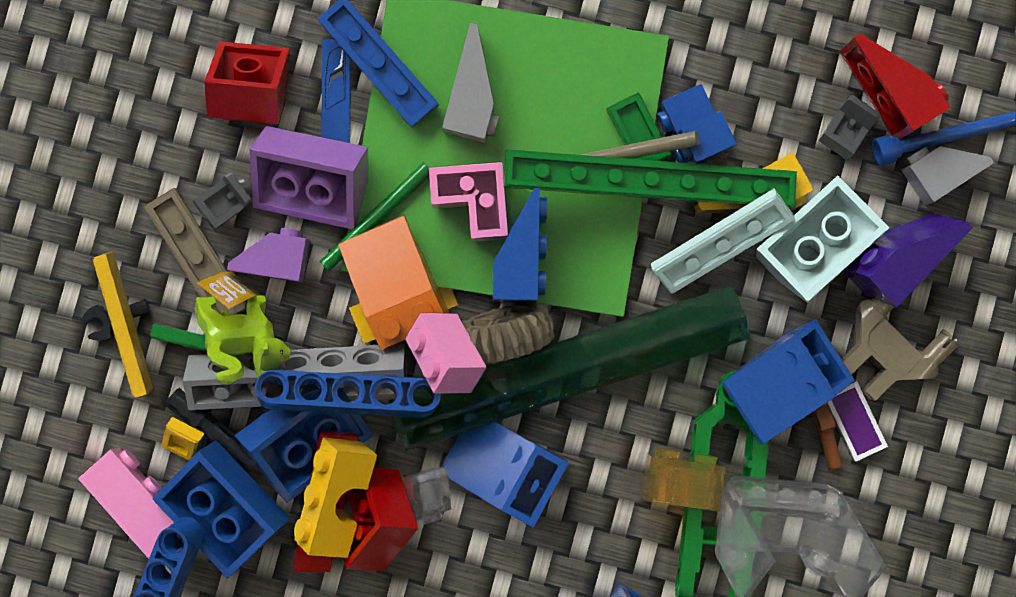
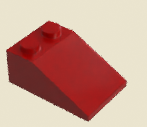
[839,33,951,140]

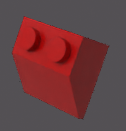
[204,41,290,124]

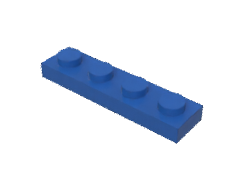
[317,0,439,129]

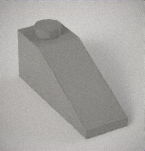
[442,23,499,144]

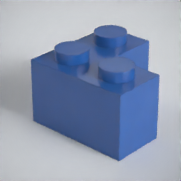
[657,84,737,164]

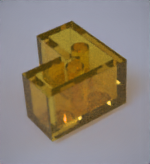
[641,447,726,511]

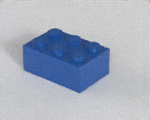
[152,441,291,579]

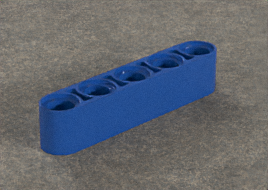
[255,370,441,418]
[134,517,204,597]

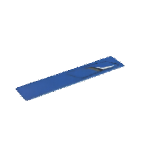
[321,39,350,143]

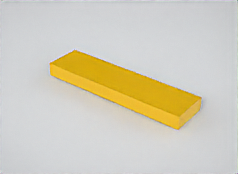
[93,251,153,398]

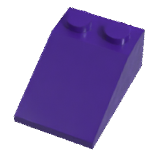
[843,213,973,308]

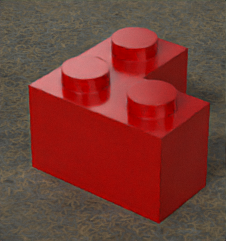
[343,467,418,571]

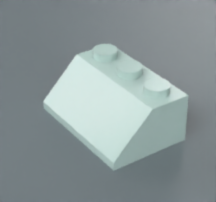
[756,176,889,303]

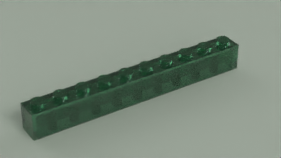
[389,285,750,451]

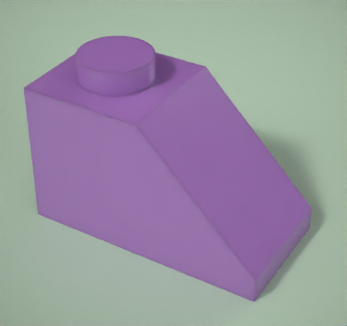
[227,228,310,283]

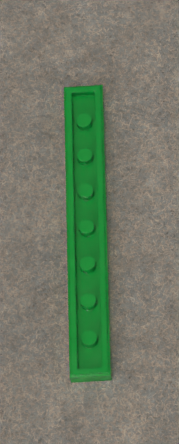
[503,149,797,209]

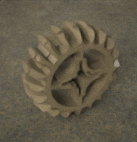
[462,303,554,364]

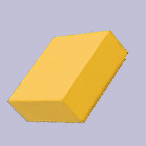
[161,417,204,461]

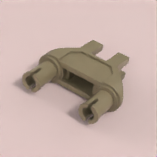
[841,298,960,401]

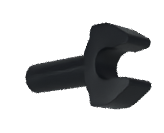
[81,299,151,341]

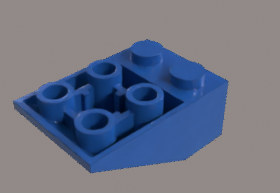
[493,188,547,303]
[721,319,855,445]
[439,409,568,528]

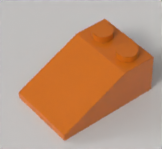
[338,215,449,350]

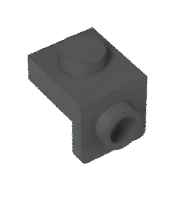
[818,95,880,161]
[193,172,252,231]

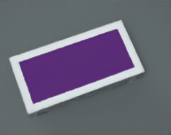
[826,381,888,462]

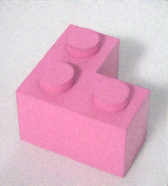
[429,162,508,242]

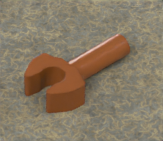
[811,404,842,469]

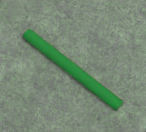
[319,162,429,272]

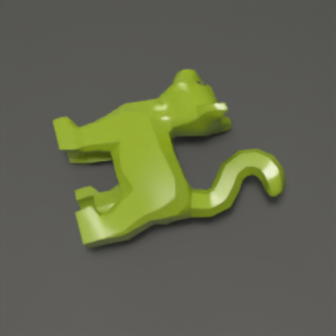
[195,295,291,385]

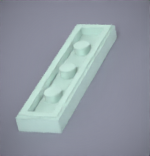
[651,188,795,294]

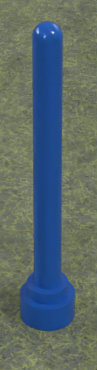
[872,111,1016,166]

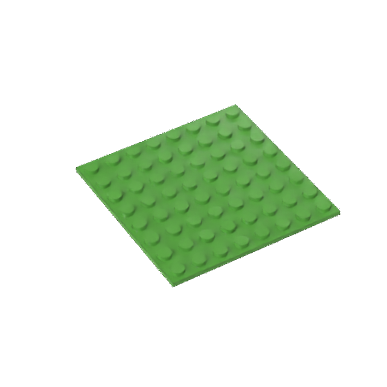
[341,0,669,317]

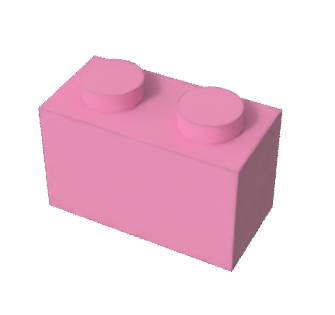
[406,313,486,394]

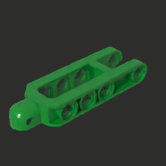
[675,371,769,597]

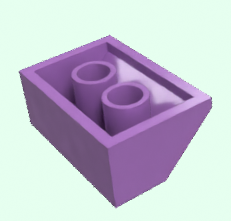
[249,126,368,229]

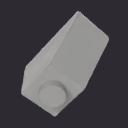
[901,146,994,206]

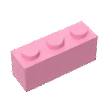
[78,448,180,559]

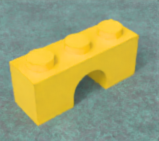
[294,437,377,558]

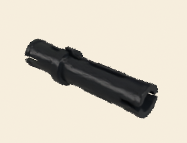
[164,387,255,473]

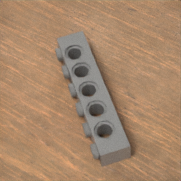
[183,344,408,410]

